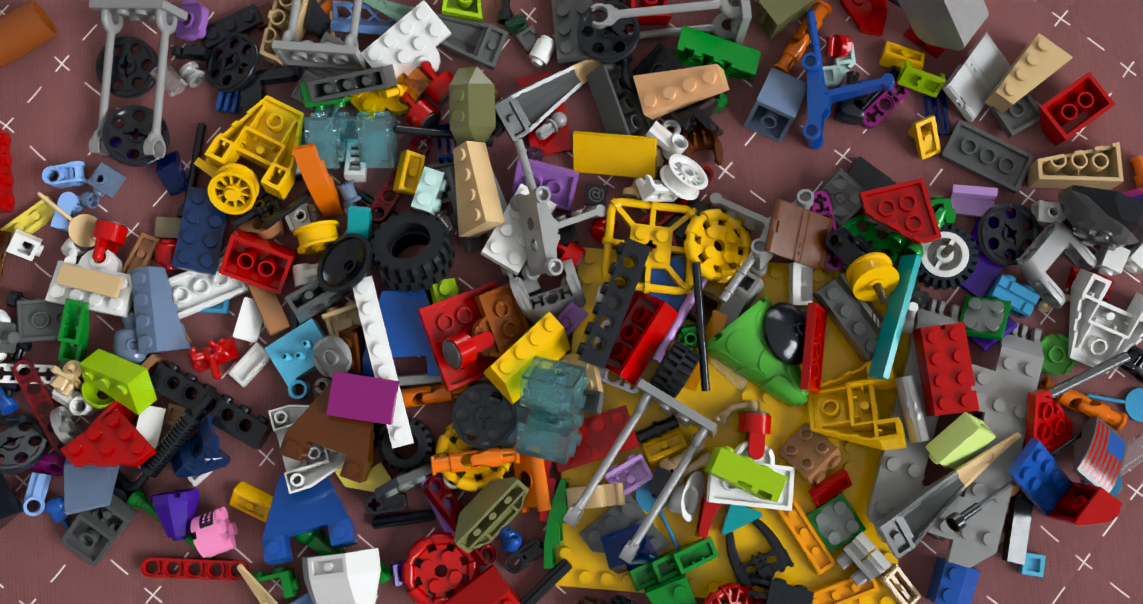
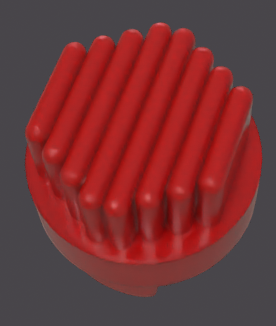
[825,34,853,58]
[589,217,618,243]

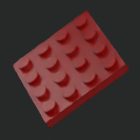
[417,281,498,391]

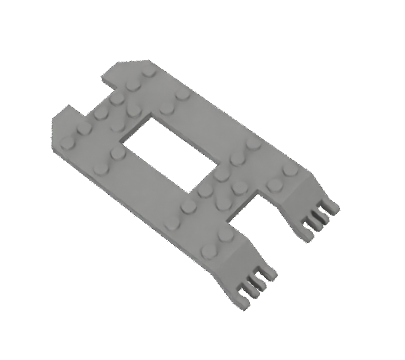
[866,298,1044,568]

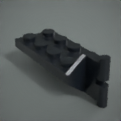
[632,42,723,136]

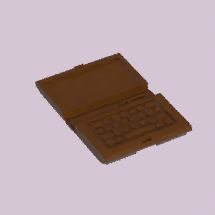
[764,198,833,271]

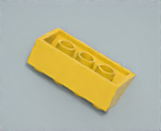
[483,311,571,405]

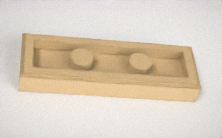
[55,263,125,299]

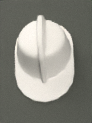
[668,471,705,522]

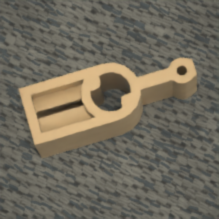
[566,482,626,510]

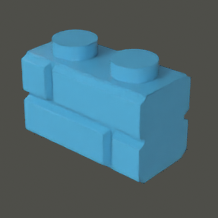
[984,274,1040,319]

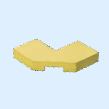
[335,462,393,492]

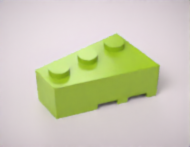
[79,349,157,415]
[704,445,788,502]

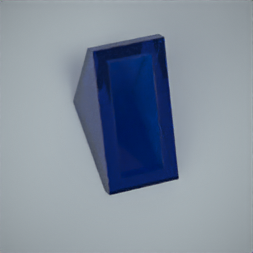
[156,151,188,196]

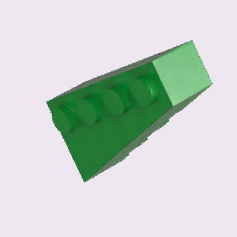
[675,25,761,82]
[644,574,697,604]

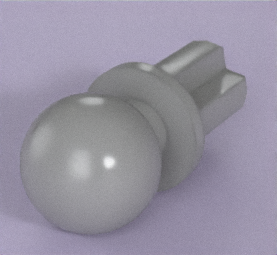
[535,112,567,140]

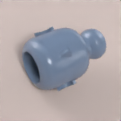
[113,313,150,364]

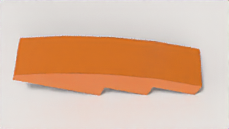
[292,143,344,217]

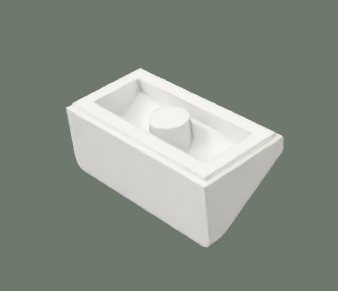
[233,297,263,343]

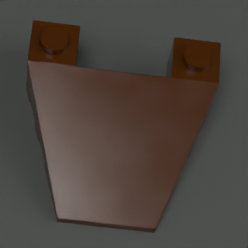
[278,381,375,483]

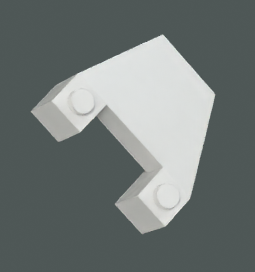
[1068,268,1143,373]

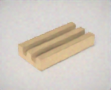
[879,563,921,604]

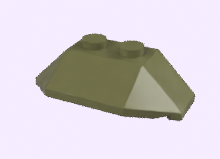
[449,66,496,146]
[453,477,529,553]

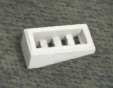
[344,139,368,183]

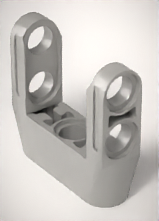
[1017,221,1098,309]
[509,259,586,324]

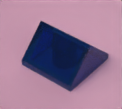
[601,523,658,574]

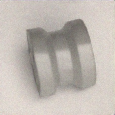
[179,61,206,88]

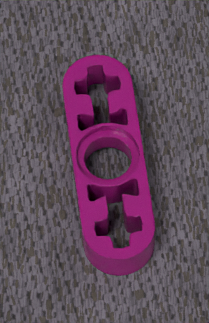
[860,81,909,129]

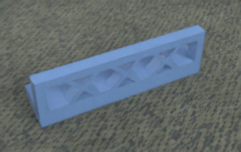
[331,0,415,35]

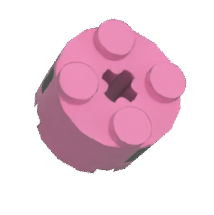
[190,507,238,558]

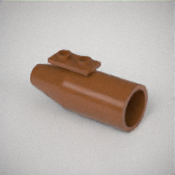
[0,0,59,68]

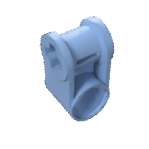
[42,161,88,189]

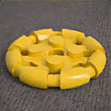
[684,209,752,283]
[436,423,512,492]

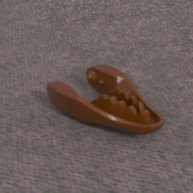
[684,124,723,166]

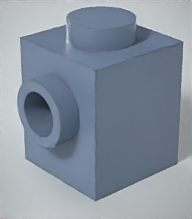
[87,162,127,198]

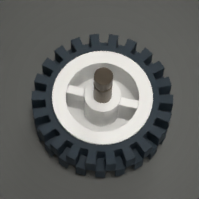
[917,223,979,290]

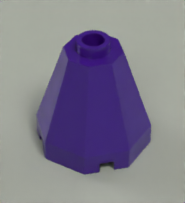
[151,488,199,541]

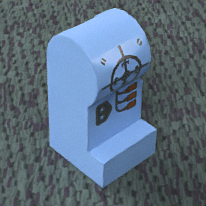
[50,192,84,232]

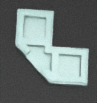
[823,45,856,88]

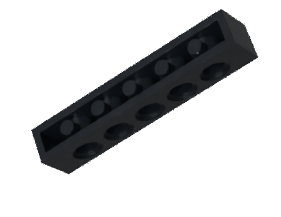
[576,238,652,369]
[150,362,273,449]

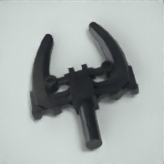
[231,174,311,229]
[726,519,794,587]

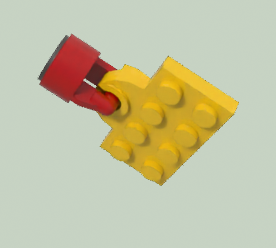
[346,67,441,129]

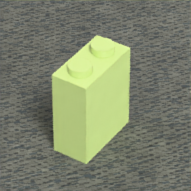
[925,412,996,470]

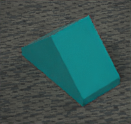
[347,206,375,240]
[719,504,762,535]

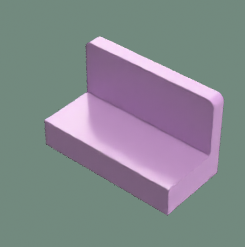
[950,184,998,218]

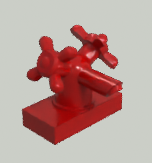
[188,338,240,380]

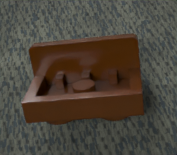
[338,324,365,374]

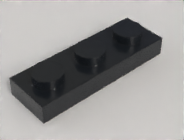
[203,4,264,50]

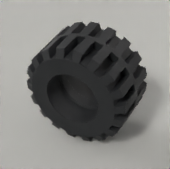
[650,341,700,398]
[378,418,435,472]

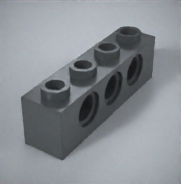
[307,64,398,103]
[285,269,373,324]

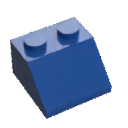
[926,557,980,604]

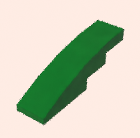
[57,298,89,382]
[544,478,569,569]
[627,536,719,591]

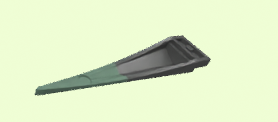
[362,0,508,70]

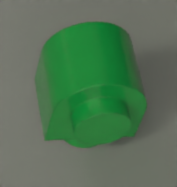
[676,323,698,348]

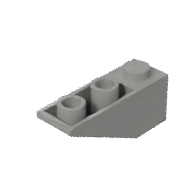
[718,271,765,328]

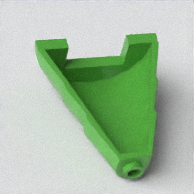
[706,295,809,407]

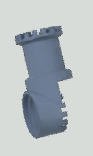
[336,179,362,218]

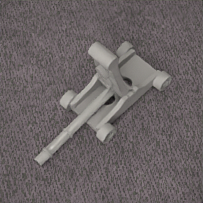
[510,139,606,281]
[710,189,814,303]

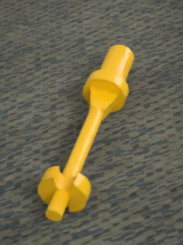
[382,80,429,99]

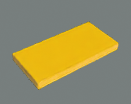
[573,131,657,179]

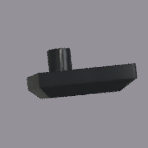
[304,0,331,40]

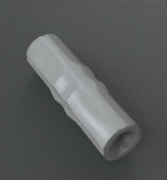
[895,375,929,443]

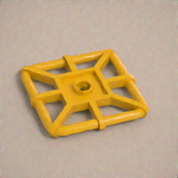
[601,198,698,295]

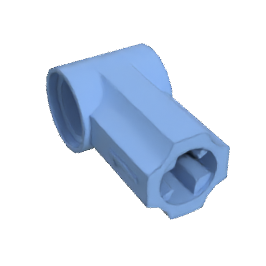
[21,472,52,516]

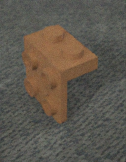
[778,423,842,487]

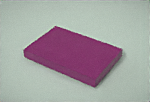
[326,371,399,425]

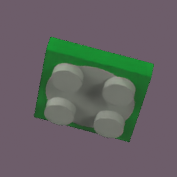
[959,296,1012,341]
[806,492,866,553]

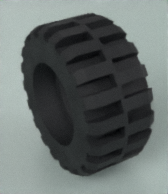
[370,211,455,293]

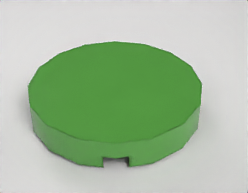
[1040,334,1077,376]

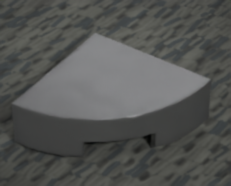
[515,25,536,54]

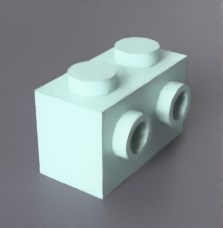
[411,166,449,215]

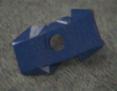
[171,415,231,478]

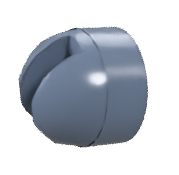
[80,192,99,209]

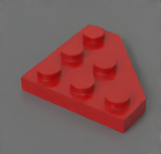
[840,0,889,37]
[859,178,942,245]
[1024,389,1073,452]
[60,408,157,467]

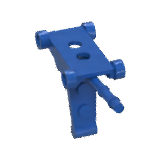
[802,11,895,150]

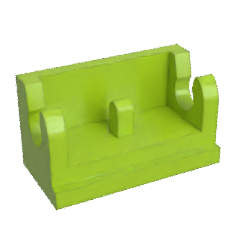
[897,60,946,98]

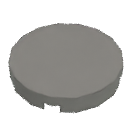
[313,335,352,377]
[50,406,83,445]

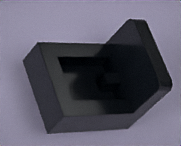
[648,466,673,499]

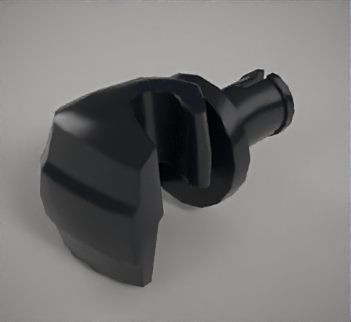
[834,71,866,125]

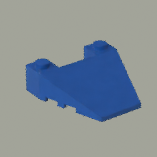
[362,288,441,377]
[262,475,358,566]

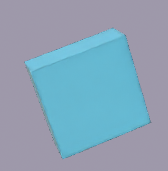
[1018,552,1046,577]

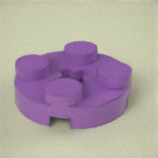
[174,0,209,42]

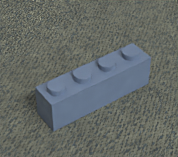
[130,266,191,354]

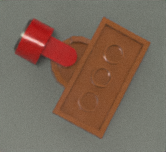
[442,283,530,369]

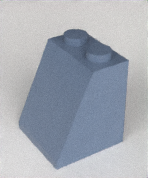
[743,67,807,143]

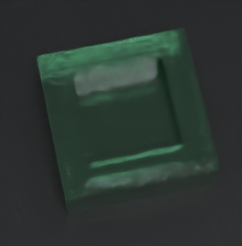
[505,12,527,35]

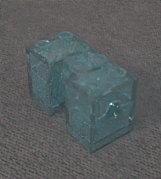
[304,111,399,169]
[515,356,589,465]

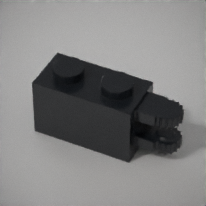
[748,577,814,604]

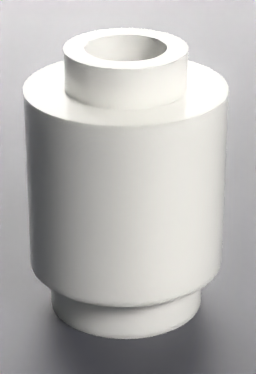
[528,35,556,67]

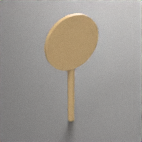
[37,192,98,247]

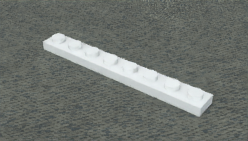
[353,276,414,449]

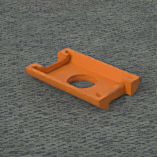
[513,444,552,513]

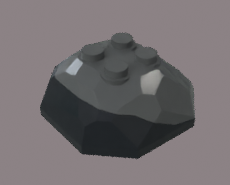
[1058,185,1143,251]

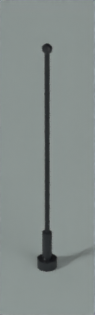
[946,431,1082,532]

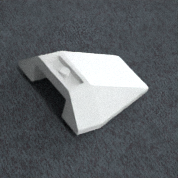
[268,405,347,494]
[302,548,381,604]

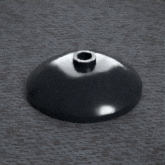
[317,233,373,293]
[763,302,807,366]

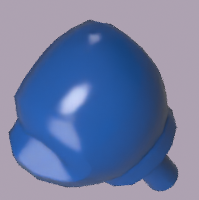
[45,496,71,531]
[498,526,522,552]

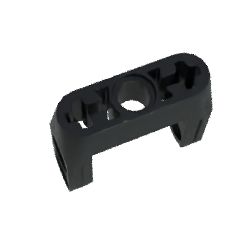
[240,66,307,131]

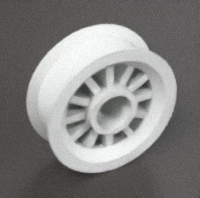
[660,154,708,200]

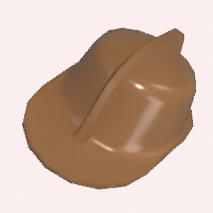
[238,209,285,239]

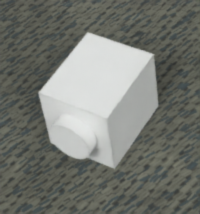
[1124,241,1143,275]
[1094,245,1131,277]

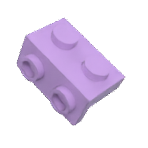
[604,453,653,496]

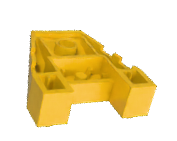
[205,95,304,200]
[807,361,907,451]

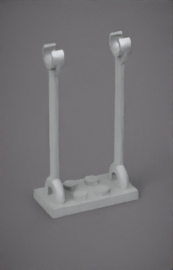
[89,0,188,158]
[272,0,367,71]
[591,0,752,51]
[563,379,718,564]

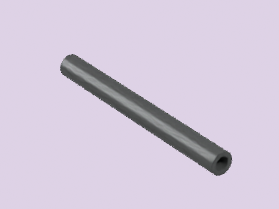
[1046,352,1130,399]

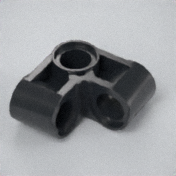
[826,227,875,267]

